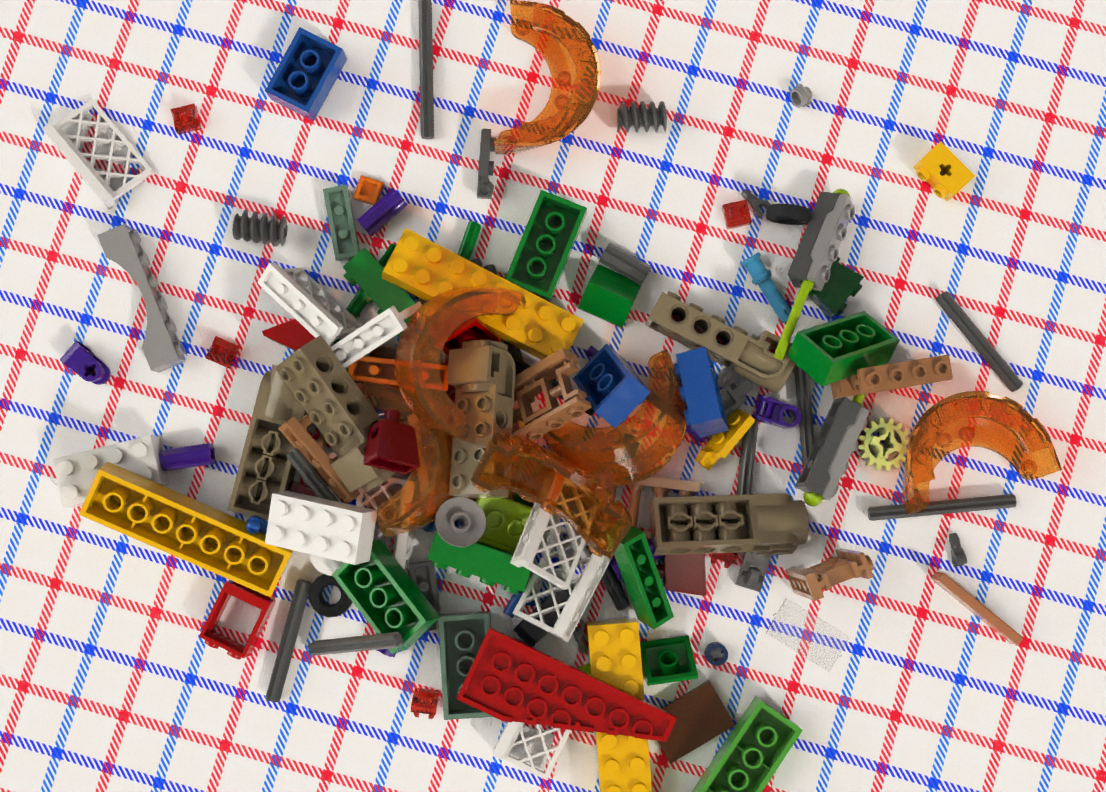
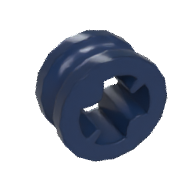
[704,642,728,666]

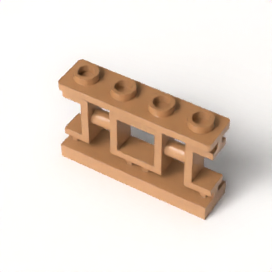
[511,348,592,452]
[831,355,953,399]
[785,548,874,601]

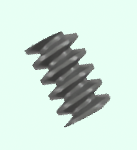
[617,101,667,133]
[232,210,288,247]

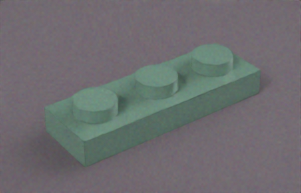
[323,184,360,262]

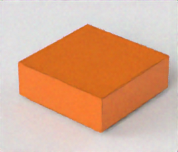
[353,175,385,205]

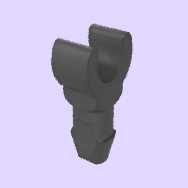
[741,189,771,218]
[949,533,967,567]
[573,619,587,654]

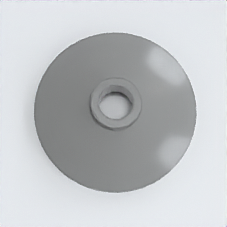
[435,497,486,547]

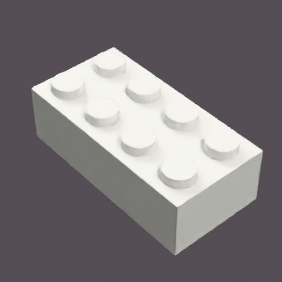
[52,435,170,508]
[265,491,377,565]

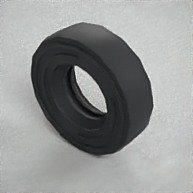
[766,204,811,225]
[309,574,352,617]

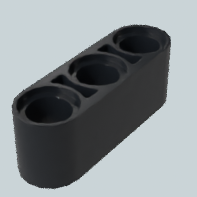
[513,588,573,647]

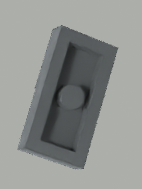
[735,552,771,592]

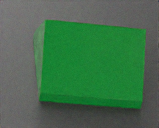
[578,264,642,328]
[640,635,698,686]

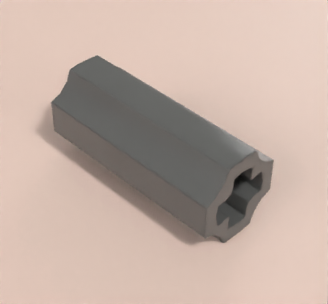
[599,242,652,286]

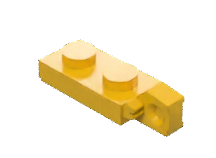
[695,409,755,471]

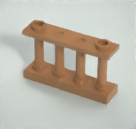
[278,414,360,504]
[594,470,701,537]

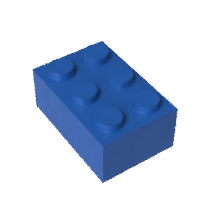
[265,27,347,121]
[572,343,650,428]
[674,347,729,438]

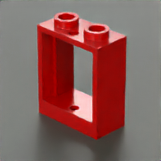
[199,580,276,660]

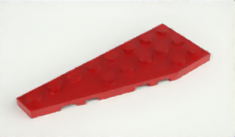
[456,627,677,742]

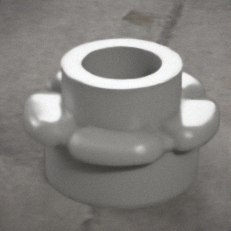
[790,84,812,108]

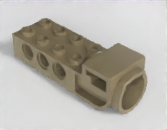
[645,291,795,394]
[275,335,395,493]
[447,340,516,499]
[228,365,307,521]
[649,493,809,556]

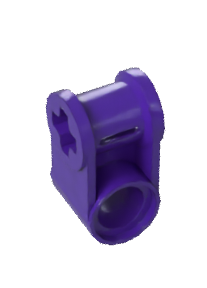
[60,340,111,385]
[751,394,801,429]

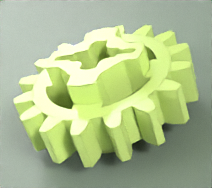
[856,418,912,472]

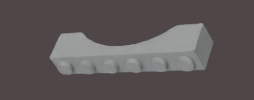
[97,224,186,373]

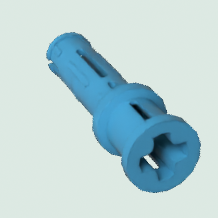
[740,252,791,324]

